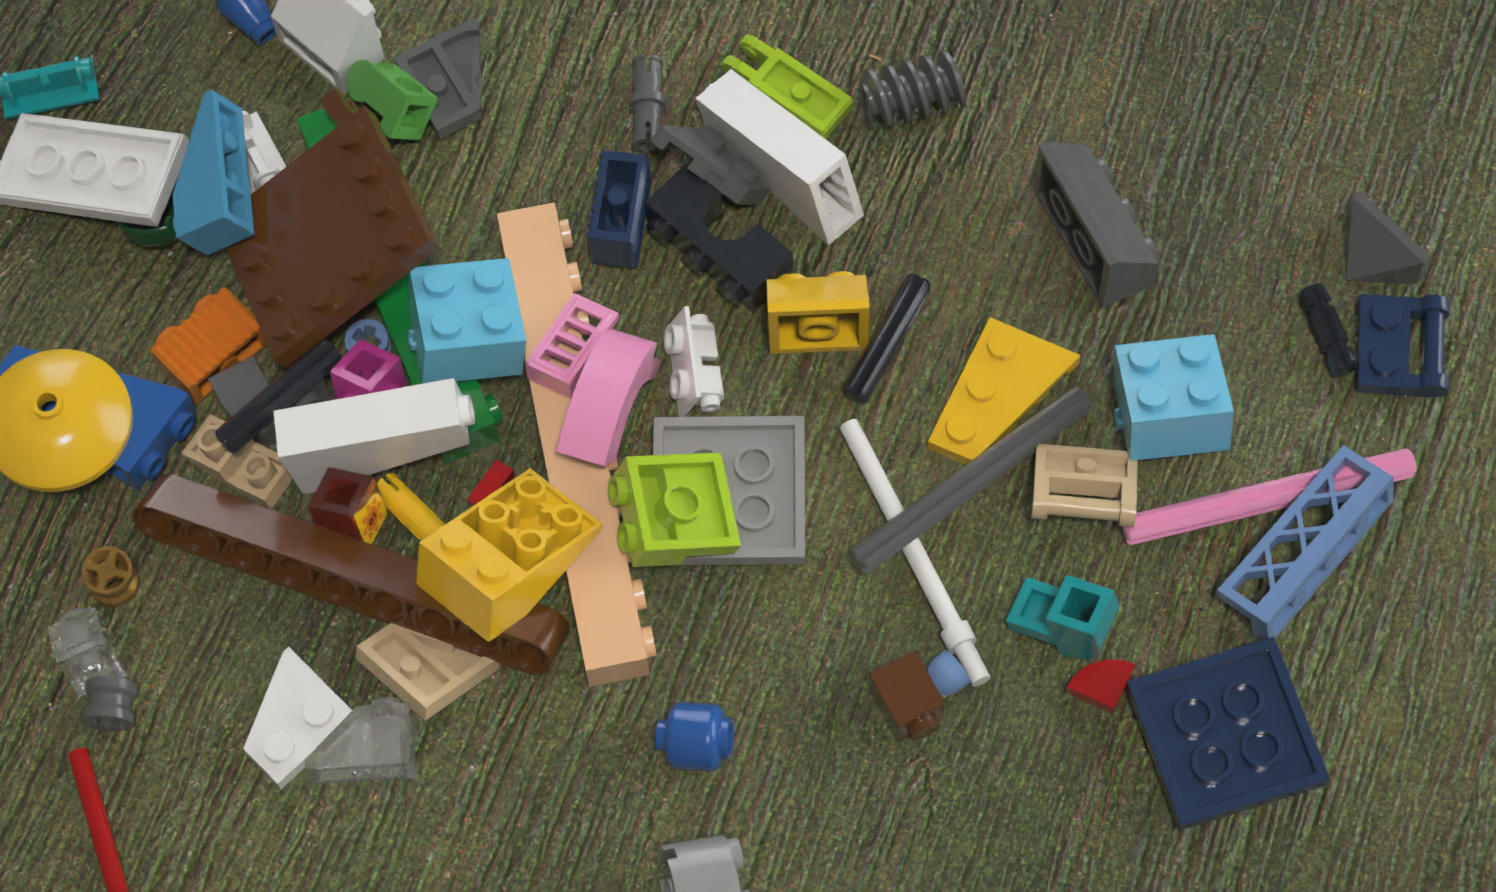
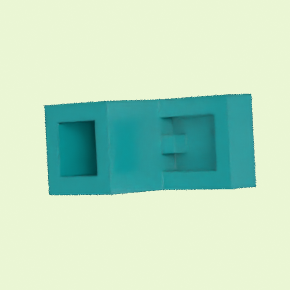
[1006,575,1119,659]

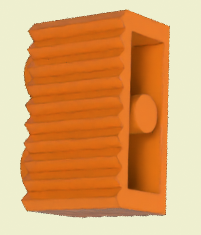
[151,287,267,405]

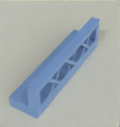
[1217,445,1393,641]

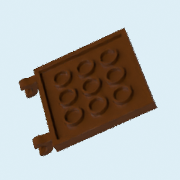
[225,87,440,368]

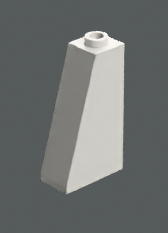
[695,69,864,245]
[274,378,475,494]

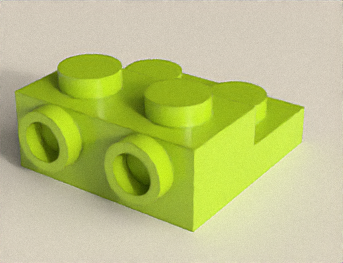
[608,452,741,567]

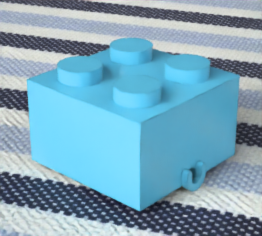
[407,258,526,384]
[1113,334,1234,461]

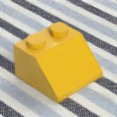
[767,271,870,354]

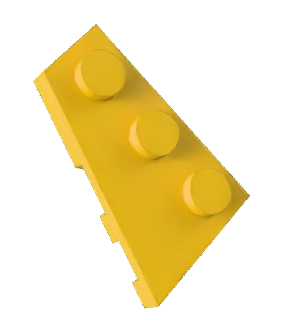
[927,317,1081,465]

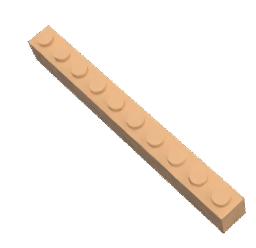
[497,202,657,687]

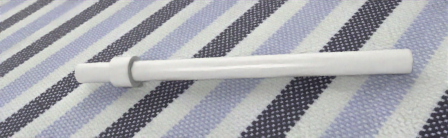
[840,419,991,687]

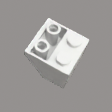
[271,0,384,95]

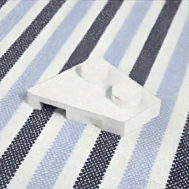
[243,647,358,789]

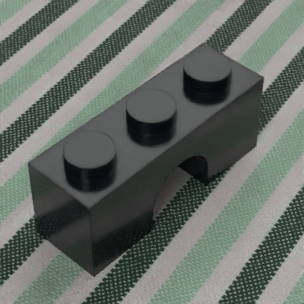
[645,164,794,314]

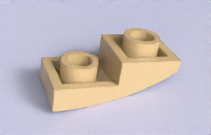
[181,414,293,509]

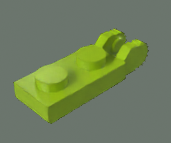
[721,34,854,139]

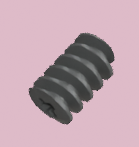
[861,50,967,131]

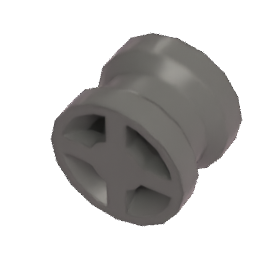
[81,676,138,731]

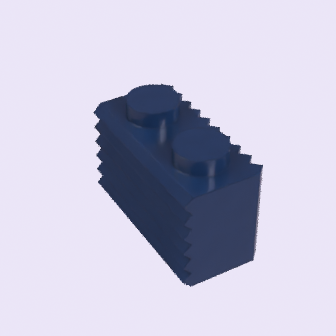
[586,150,651,268]

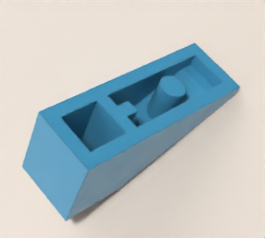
[173,89,254,255]

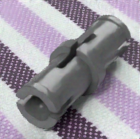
[629,54,667,153]

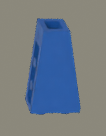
[0,345,198,491]

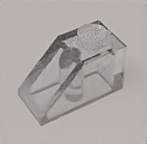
[47,606,127,696]
[305,697,416,785]

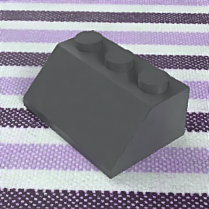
[1033,141,1161,309]

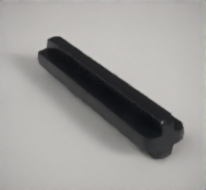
[844,273,931,404]
[215,339,342,454]

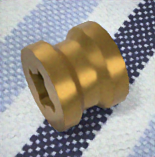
[81,546,140,608]

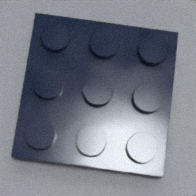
[1126,637,1330,831]

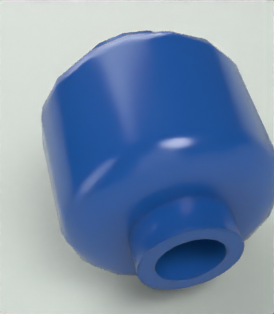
[655,702,734,772]

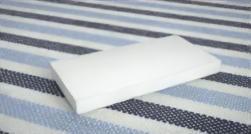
[0,113,189,227]

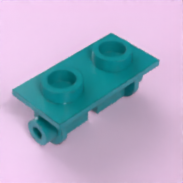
[0,56,100,120]

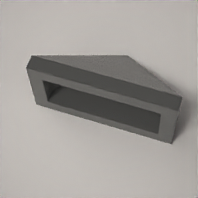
[1346,191,1431,284]

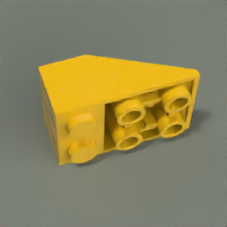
[416,468,603,642]

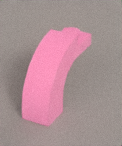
[556,329,662,466]

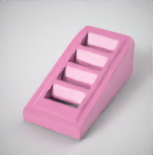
[525,293,619,399]

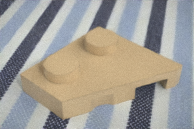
[356,623,499,721]

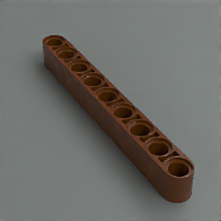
[132,474,570,675]

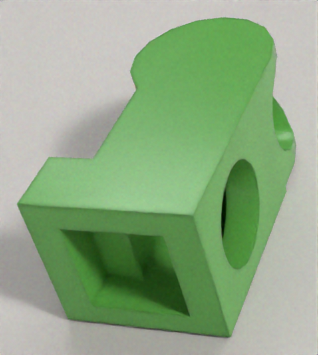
[347,60,438,140]

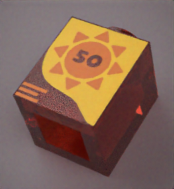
[308,467,388,544]

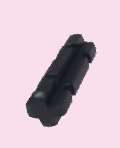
[1299,283,1358,377]

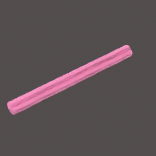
[1121,448,1417,545]

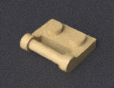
[1031,444,1138,527]

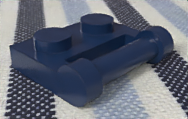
[1356,294,1450,398]

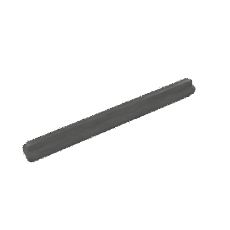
[850,387,1092,573]

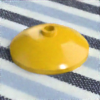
[0,349,133,492]

